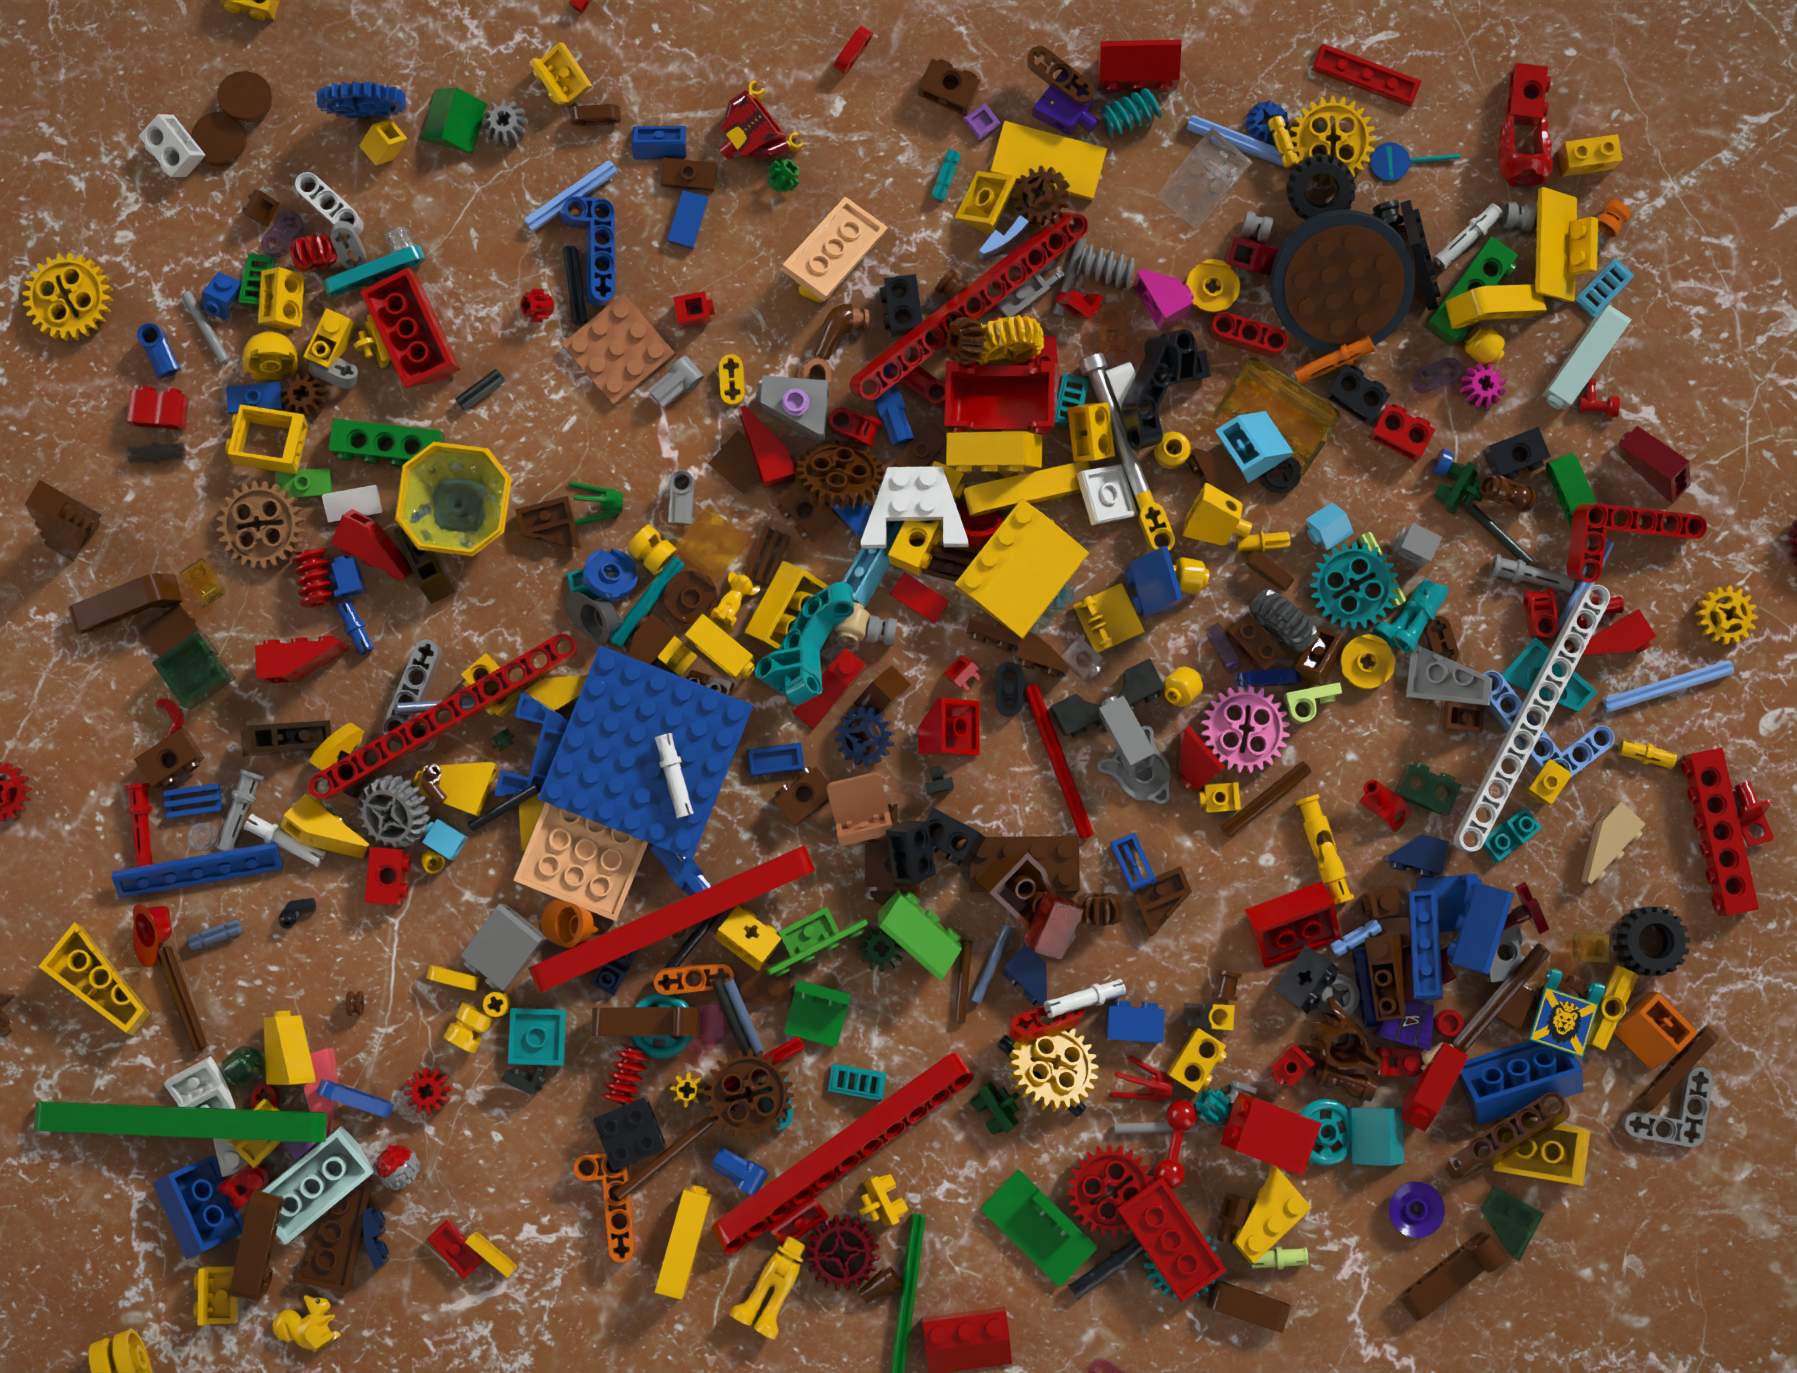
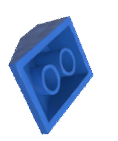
[1125,546,1183,618]

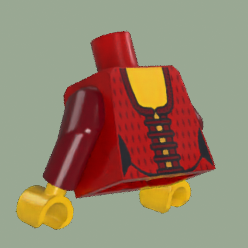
[719,81,804,160]

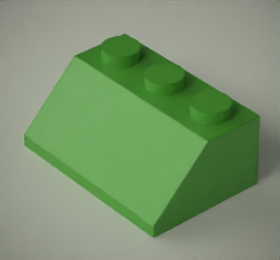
[878,888,962,981]

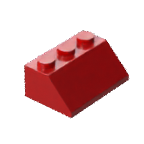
[1096,39,1182,93]
[1245,881,1341,968]
[922,1307,1012,1373]

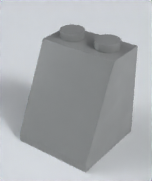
[756,375,829,445]
[461,903,548,991]

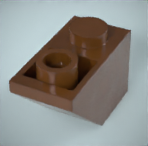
[1188,448,1246,495]

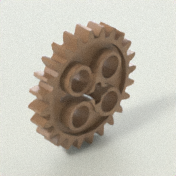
[216,480,306,569]

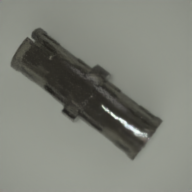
[127,442,186,464]

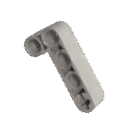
[382,639,443,752]

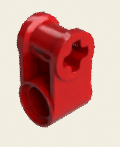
[828,407,882,448]
[1523,588,1559,642]

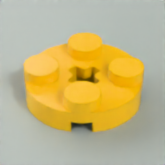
[1186,259,1240,314]
[1339,634,1395,690]

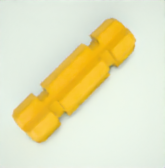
[1268,116,1299,168]

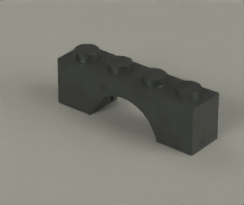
[1050,658,1165,738]

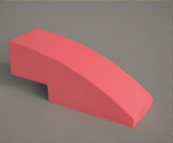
[303,1047,338,1136]

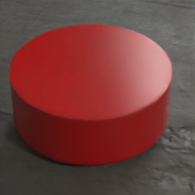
[1434,1009,1464,1037]

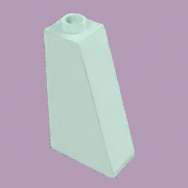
[1542,305,1632,410]

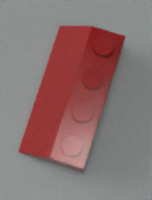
[360,268,461,389]

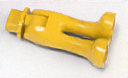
[729,1236,806,1339]

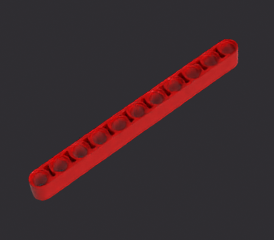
[850,212,1088,400]
[308,633,578,800]
[528,845,816,993]
[711,1053,974,1254]

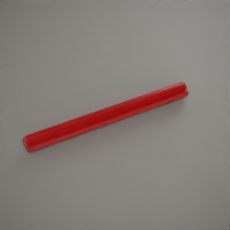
[1024,684,1094,839]

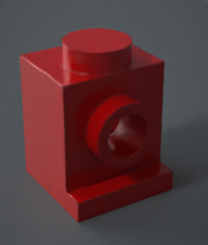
[673,291,715,329]
[1269,1043,1315,1087]

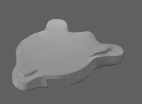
[1096,725,1171,805]

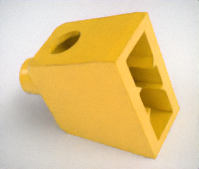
[1182,483,1252,546]

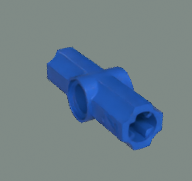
[874,364,914,447]
[650,845,712,896]

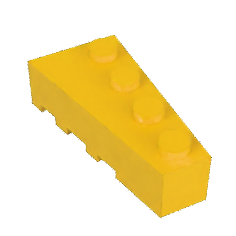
[38,922,151,1035]

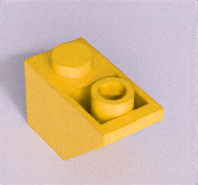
[303,308,357,369]

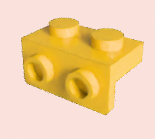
[530,42,593,106]
[193,1265,238,1326]

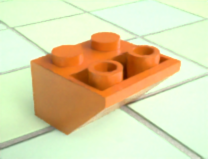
[1613,992,1698,1071]

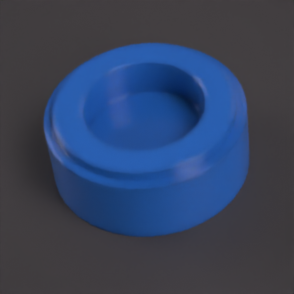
[1432,448,1453,477]

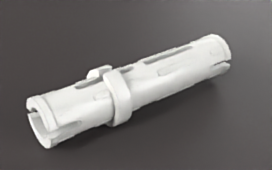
[1433,203,1504,270]
[655,733,694,818]
[244,814,326,867]
[1044,979,1126,1018]

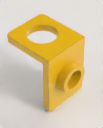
[1523,759,1572,805]

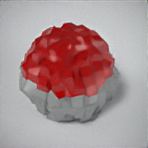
[376,1145,420,1190]

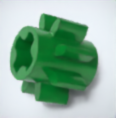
[767,159,800,193]

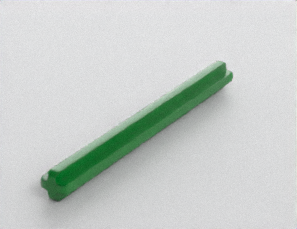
[890,1213,926,1373]

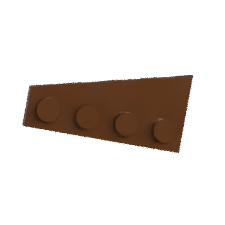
[293,1179,374,1293]

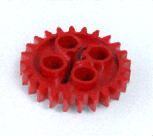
[1066,1144,1155,1237]

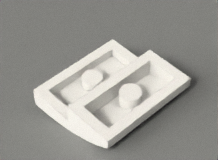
[164,1056,235,1109]

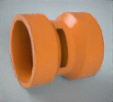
[1597,199,1632,237]

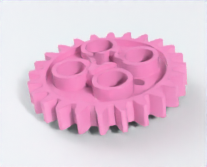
[1200,685,1290,774]

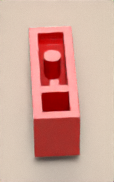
[739,405,797,489]
[1567,609,1657,657]
[793,648,866,730]
[1400,1042,1468,1132]

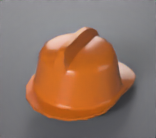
[541,900,598,948]

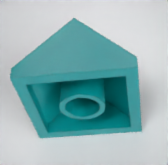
[1349,1107,1404,1166]

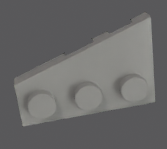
[1406,645,1493,706]

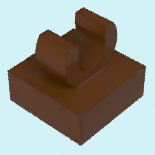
[242,189,279,227]

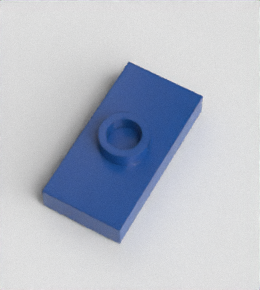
[226,382,284,415]

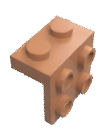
[827,772,893,847]

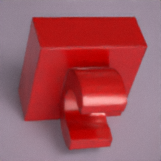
[943,654,980,691]

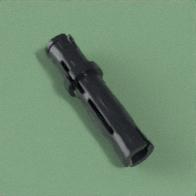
[1068,1237,1145,1300]

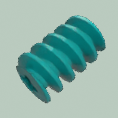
[1101,88,1162,139]

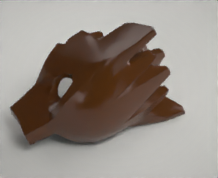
[1298,997,1382,1071]

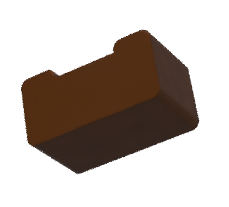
[1495,985,1537,1030]

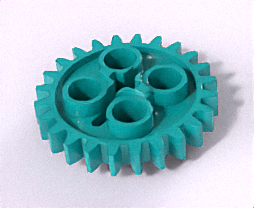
[1310,541,1399,630]

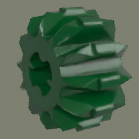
[858,927,905,972]

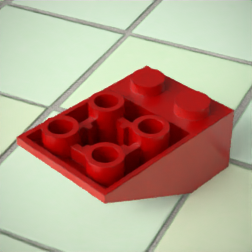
[255,635,349,684]

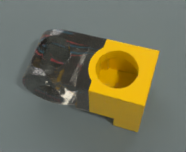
[1182,1003,1235,1030]

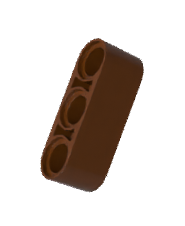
[1206,1279,1291,1333]

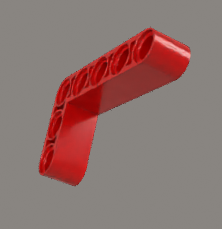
[1567,503,1707,583]

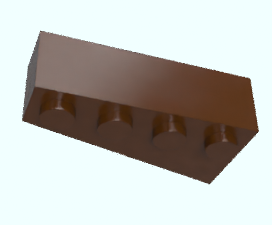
[25,480,101,561]

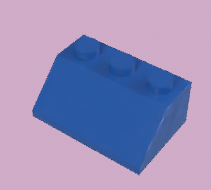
[1447,883,1514,974]
[152,1155,244,1260]

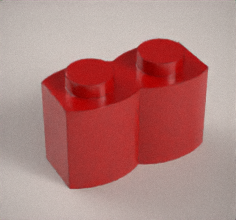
[127,386,189,430]

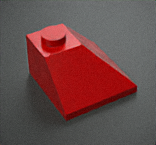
[918,697,980,756]
[1176,726,1225,792]

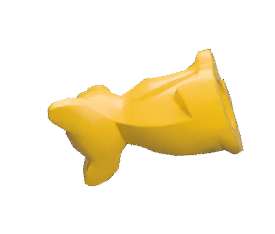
[709,572,761,632]

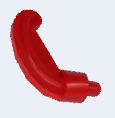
[156,698,185,737]

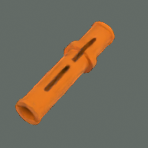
[1294,335,1376,385]

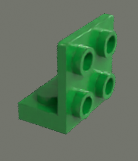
[784,980,851,1047]

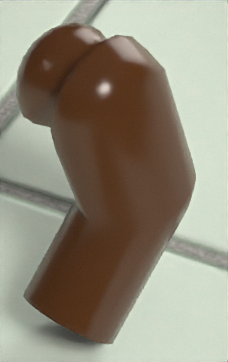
[421,763,448,806]

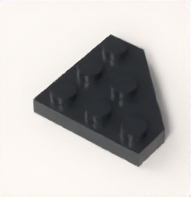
[1400,200,1441,311]

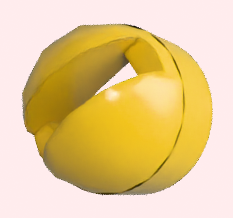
[421,849,445,874]

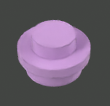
[782,388,809,416]

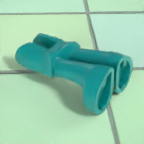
[1373,578,1449,654]

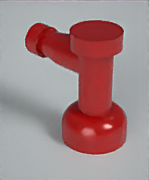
[1578,378,1620,418]

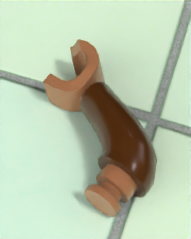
[798,303,869,383]

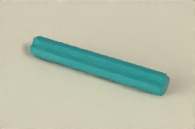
[609,556,685,648]

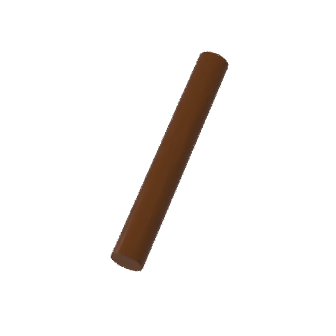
[954,940,973,1023]

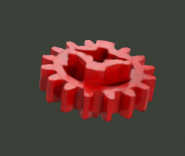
[0,762,32,822]

